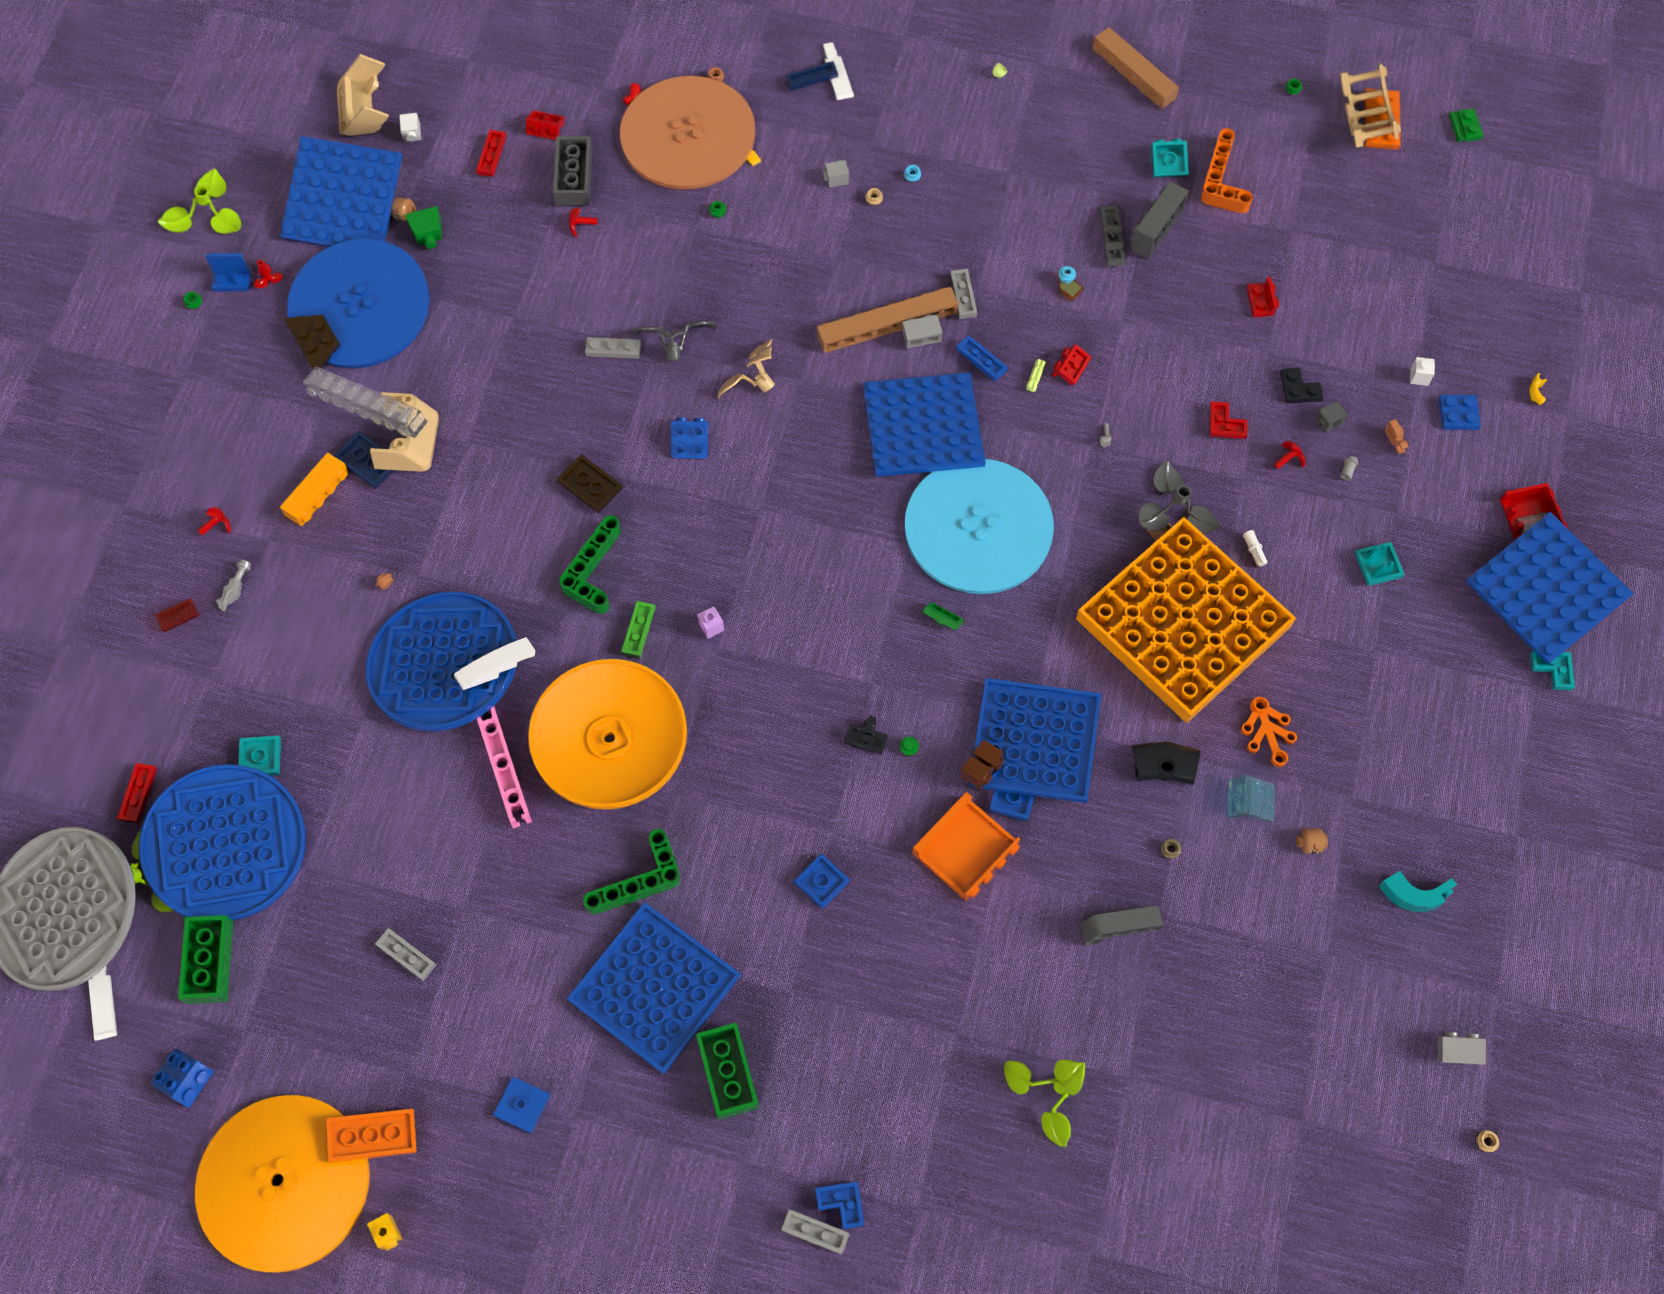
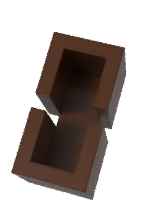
[961,739,1004,790]

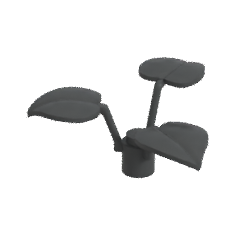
[632,321,716,361]
[1138,461,1220,534]

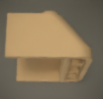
[337,54,388,136]
[370,392,439,472]

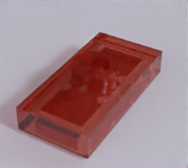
[155,598,200,633]

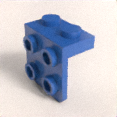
[671,417,709,459]
[151,1048,214,1108]

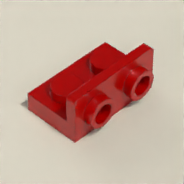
[526,110,565,140]
[1246,277,1279,318]
[1051,344,1092,386]

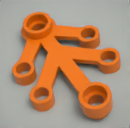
[1241,697,1297,767]

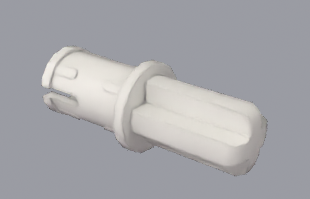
[1243,530,1267,567]

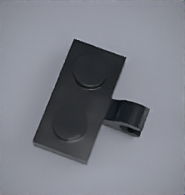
[844,716,888,755]

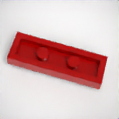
[476,130,507,177]
[117,763,157,824]

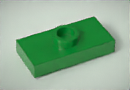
[923,602,964,631]

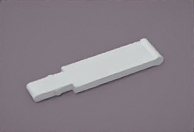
[823,42,854,100]
[88,966,117,1041]

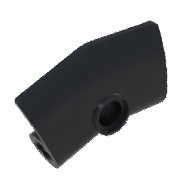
[1131,741,1200,785]

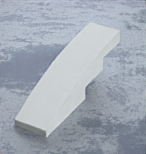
[454,637,535,690]

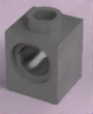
[1315,401,1348,433]

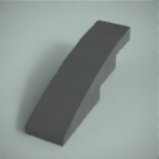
[1100,206,1125,266]

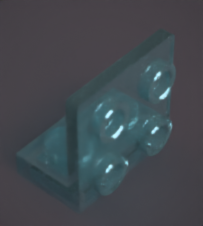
[1228,774,1275,822]

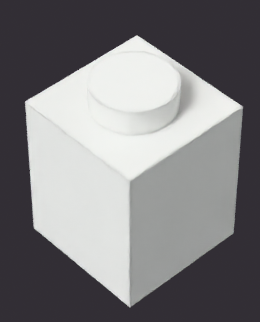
[400,113,421,142]
[1410,357,1435,386]

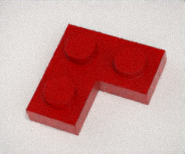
[1209,401,1247,439]

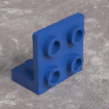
[206,252,251,292]

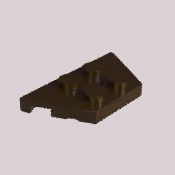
[284,315,341,375]

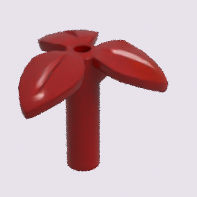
[569,208,597,237]
[254,260,283,288]
[1274,441,1305,469]
[198,506,231,535]

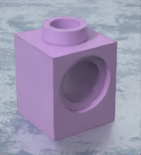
[697,606,724,639]

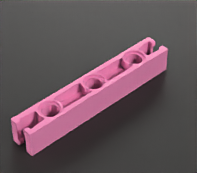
[477,706,532,828]

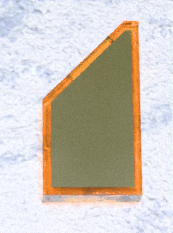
[1057,269,1084,301]

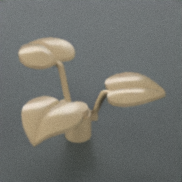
[718,339,775,399]

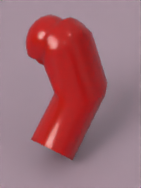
[623,83,641,106]

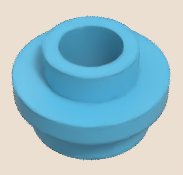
[904,165,921,182]
[1058,266,1076,283]

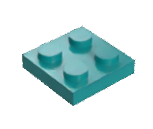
[238,735,281,776]

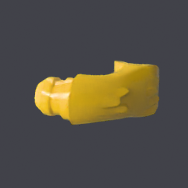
[1529,373,1547,405]

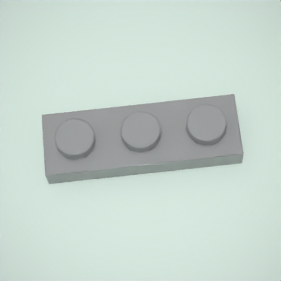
[950,269,977,319]
[585,337,641,359]
[375,928,436,981]
[781,1209,850,1255]

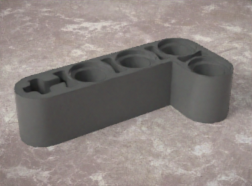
[1079,906,1164,946]

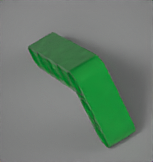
[559,515,621,614]
[583,829,680,915]

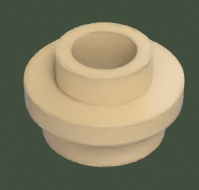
[866,188,883,205]
[1477,1130,1499,1153]

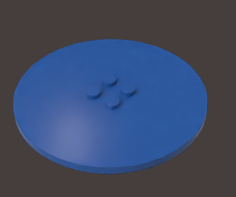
[287,239,430,368]
[365,592,517,731]
[139,764,306,921]

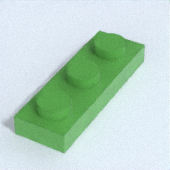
[621,601,656,659]

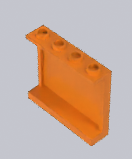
[912,792,1021,901]

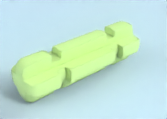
[1026,359,1045,392]

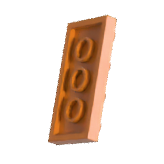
[1364,88,1401,150]
[326,1109,417,1163]

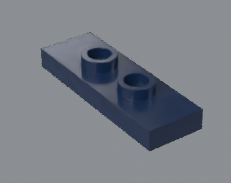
[786,61,839,91]

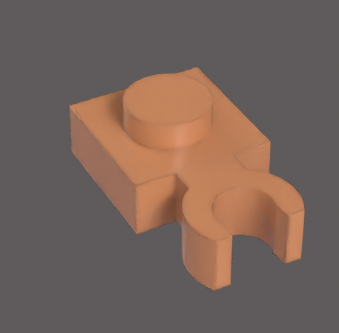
[1385,419,1409,454]

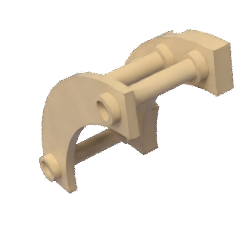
[1339,63,1401,148]

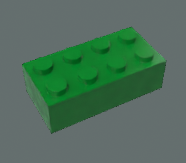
[178,915,233,1004]
[696,1022,759,1120]

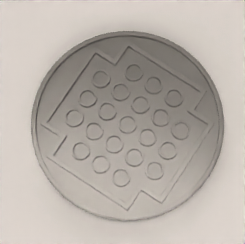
[0,827,135,991]

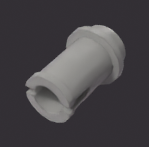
[1340,456,1359,481]

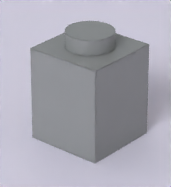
[823,160,849,188]

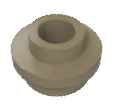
[1161,839,1181,859]

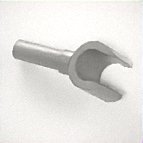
[1100,423,1112,447]

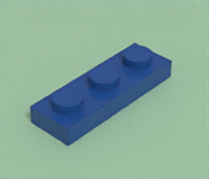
[956,335,1008,382]

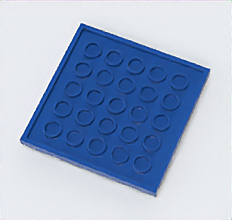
[280,136,403,247]
[863,372,986,477]
[1466,512,1634,665]
[969,678,1102,803]
[567,902,741,1075]

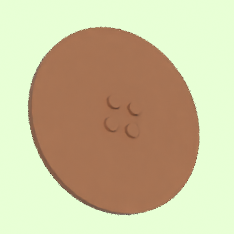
[620,76,755,190]

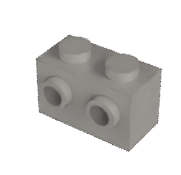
[902,315,942,349]
[1438,1032,1486,1065]

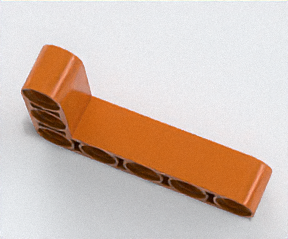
[1201,128,1253,213]

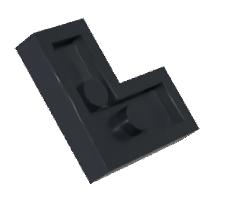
[1280,368,1323,403]

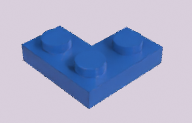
[815,1181,865,1230]

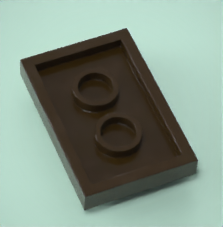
[557,454,623,514]

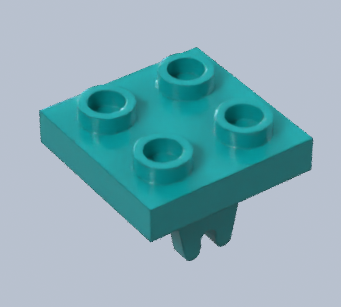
[1354,542,1405,586]

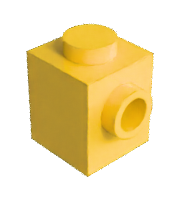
[367,1213,402,1251]

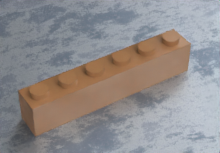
[1092,27,1179,109]

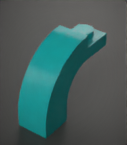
[1379,871,1457,912]

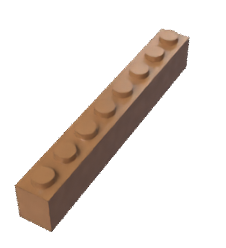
[817,287,958,353]

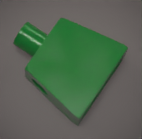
[405,206,443,249]

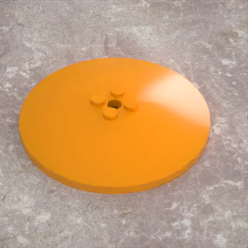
[529,659,687,809]
[195,1095,369,1273]

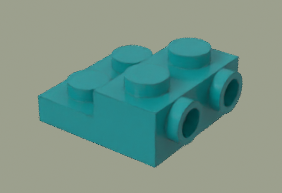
[1150,139,1189,178]

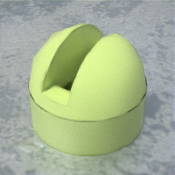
[992,63,1007,78]

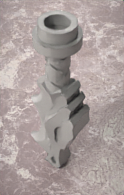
[215,559,251,612]

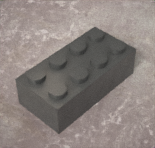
[553,136,593,206]
[1130,181,1189,260]

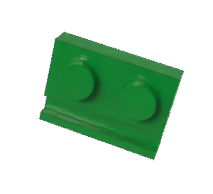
[1449,109,1484,142]

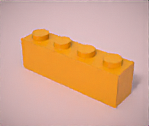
[280,452,349,527]

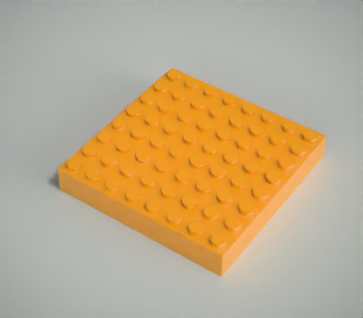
[1076,517,1296,723]

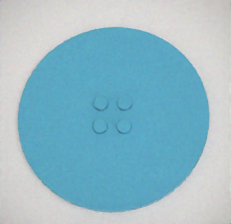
[905,459,1054,594]

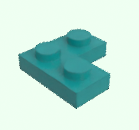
[1530,651,1575,691]

